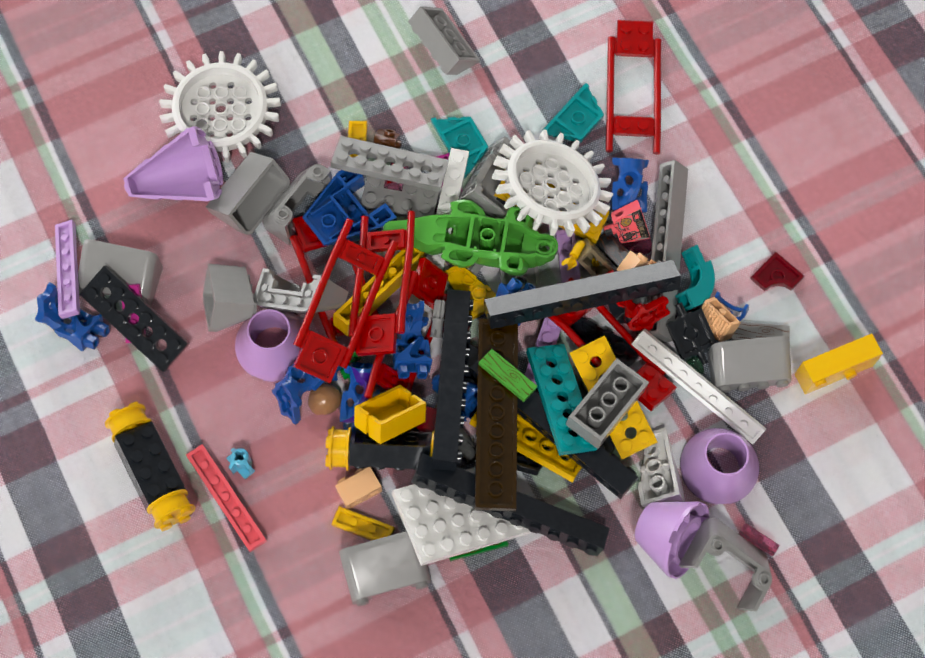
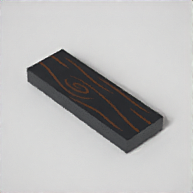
[595,233,629,268]

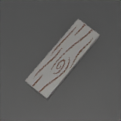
[731,322,790,343]

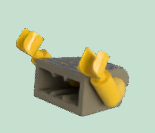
[561,238,614,276]

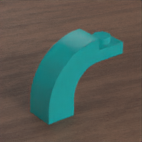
[675,245,715,312]

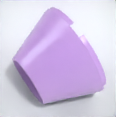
[235,309,303,382]
[680,428,759,505]
[635,501,709,579]

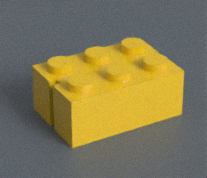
[354,385,426,444]

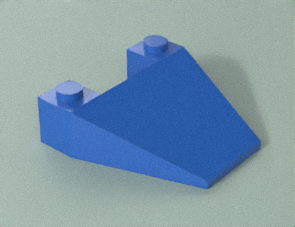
[302,170,397,246]

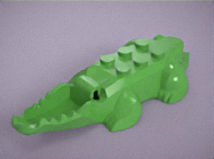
[382,200,558,277]

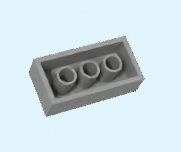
[566,358,649,449]

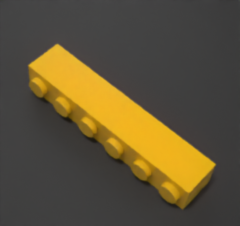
[333,248,425,337]

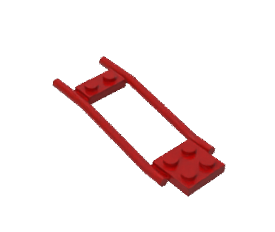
[606,20,661,155]
[349,211,415,356]
[289,216,379,343]
[293,218,399,383]
[364,258,449,399]
[548,277,677,411]

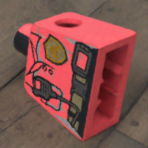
[603,200,650,243]

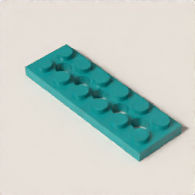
[526,344,597,456]

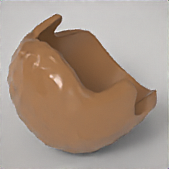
[308,384,342,415]

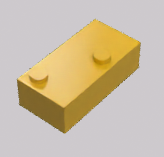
[794,333,883,395]

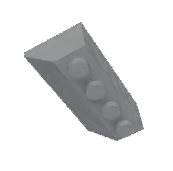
[408,6,480,75]

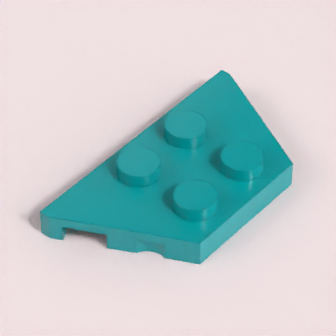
[542,83,604,143]
[431,117,488,179]

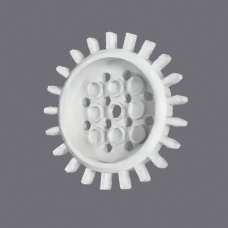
[159,51,281,163]
[492,130,613,237]

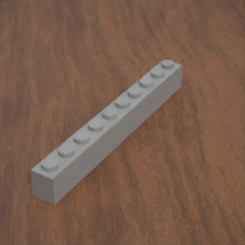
[646,160,688,343]

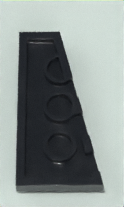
[570,317,640,368]

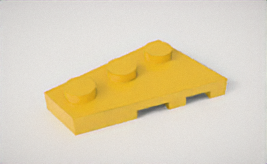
[444,266,496,320]

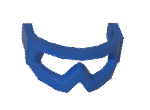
[714,291,749,321]

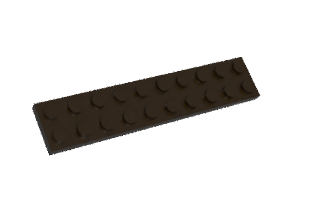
[475,319,518,511]

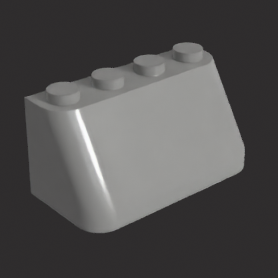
[206,152,290,235]
[203,263,257,332]
[707,336,792,393]

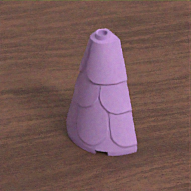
[123,126,223,202]

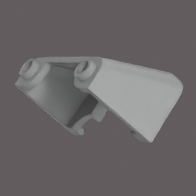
[458,137,538,219]
[263,164,332,245]
[78,239,163,307]
[254,268,349,314]
[339,531,431,606]

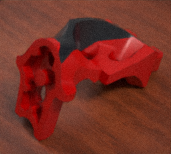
[605,270,670,331]

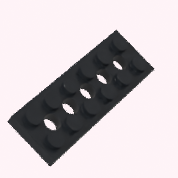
[79,266,190,372]

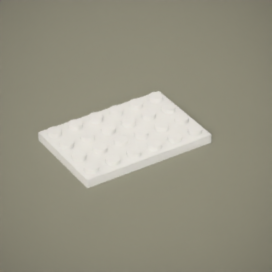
[391,467,530,566]

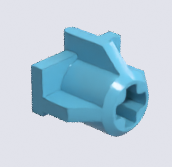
[226,448,255,479]

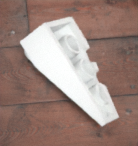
[638,427,685,507]

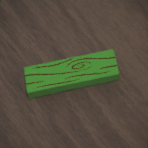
[478,349,537,402]

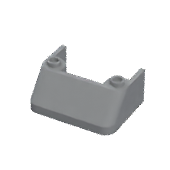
[678,518,772,611]

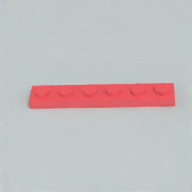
[186,444,267,552]

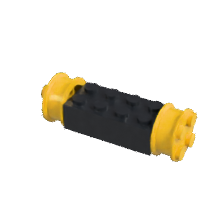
[105,402,196,532]
[325,426,435,471]

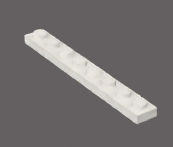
[427,148,469,271]
[631,329,766,444]

